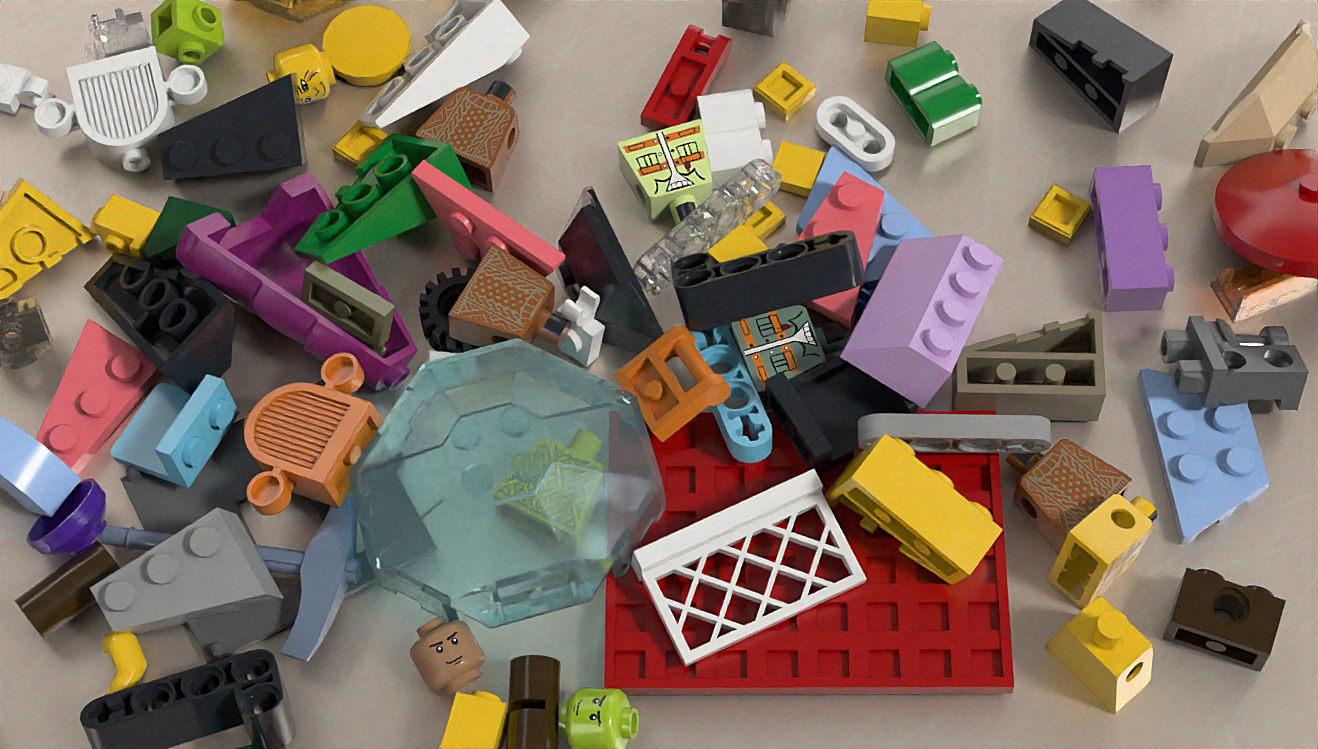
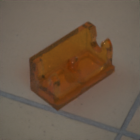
[1210,264,1318,324]

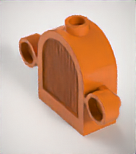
[243,352,387,516]

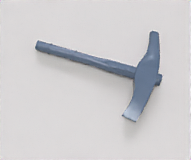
[100,482,362,662]

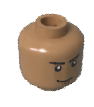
[410,616,485,695]

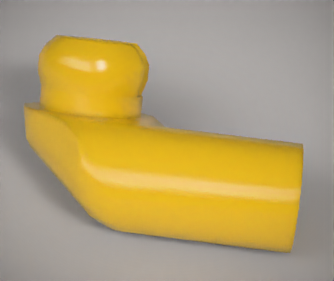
[102,631,147,695]

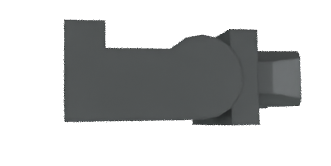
[1159,316,1309,410]

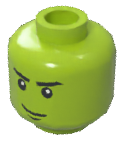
[559,687,639,749]

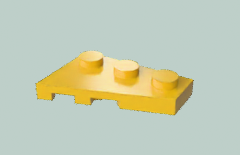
[0,178,97,302]

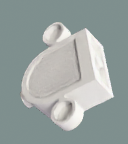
[34,46,208,172]

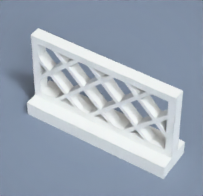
[631,469,867,667]

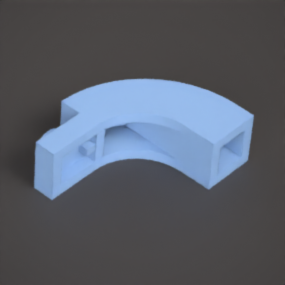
[0,416,81,517]

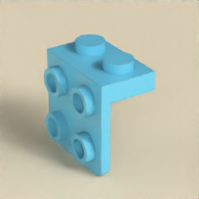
[111,374,240,488]

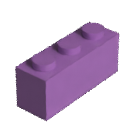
[1088,165,1175,312]

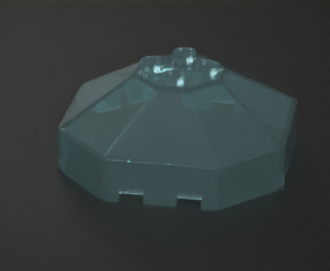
[348,338,666,629]

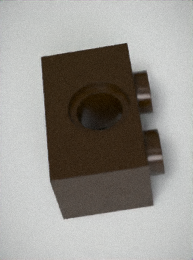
[1162,567,1286,672]

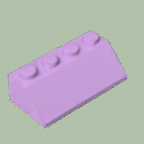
[840,234,1004,409]

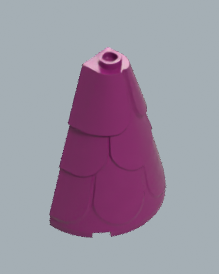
[176,172,418,390]

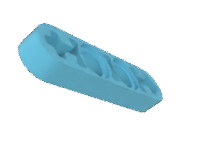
[684,324,773,463]

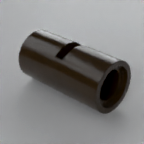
[14,540,121,640]
[506,655,561,749]

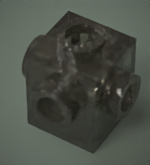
[0,295,53,369]

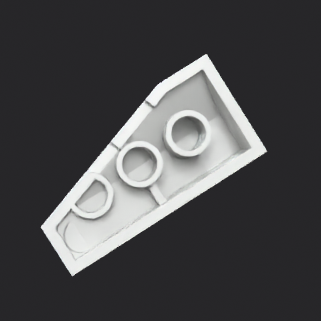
[358,0,531,128]

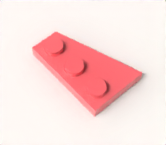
[796,171,885,330]
[36,318,163,475]

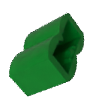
[885,41,982,147]

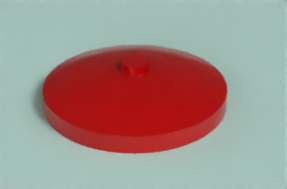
[1213,149,1318,279]

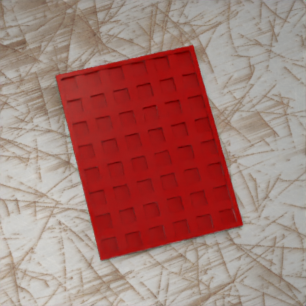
[604,411,1014,695]

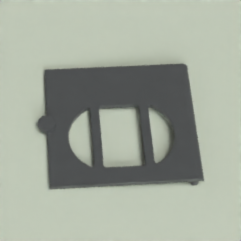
[120,379,439,664]

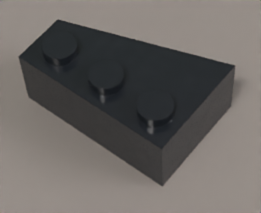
[158,72,308,181]

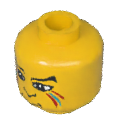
[266,43,336,106]

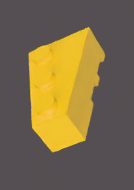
[824,433,1003,585]

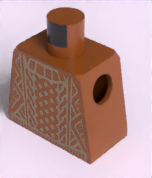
[415,80,520,193]
[448,243,571,358]
[1006,439,1132,555]

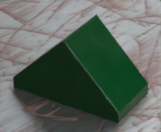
[144,196,236,271]

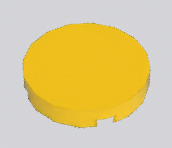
[322,5,412,86]

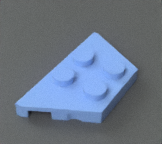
[796,144,935,291]
[1138,368,1270,545]

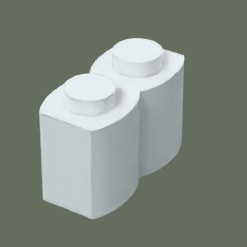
[697,89,773,189]

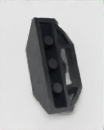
[556,185,664,354]

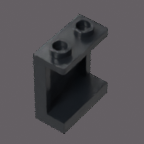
[765,355,918,476]

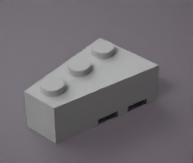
[90,507,284,635]

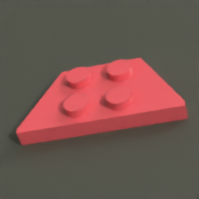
[411,160,566,277]

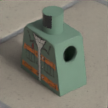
[728,305,846,411]

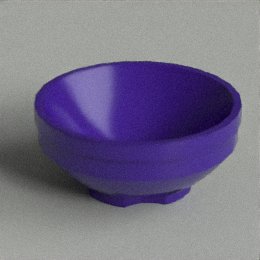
[26,478,107,555]

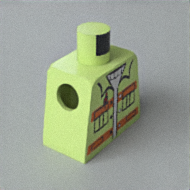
[617,119,713,233]

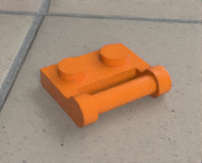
[613,325,731,443]

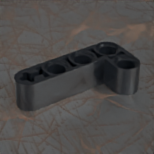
[671,230,866,331]
[80,649,296,749]

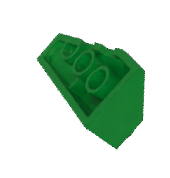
[294,133,472,264]

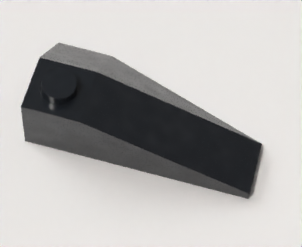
[83,253,235,396]

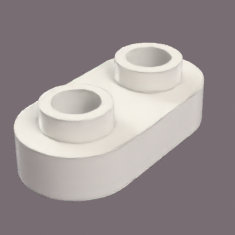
[816,96,895,172]

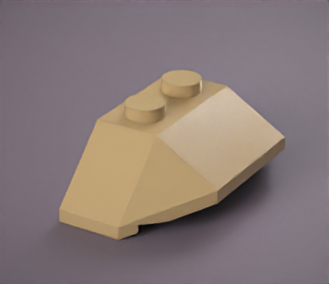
[1194,19,1318,168]

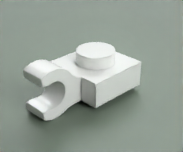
[0,62,56,115]
[556,286,605,367]

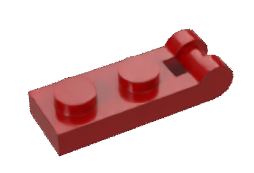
[640,24,733,131]

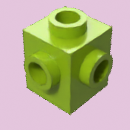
[151,0,224,67]

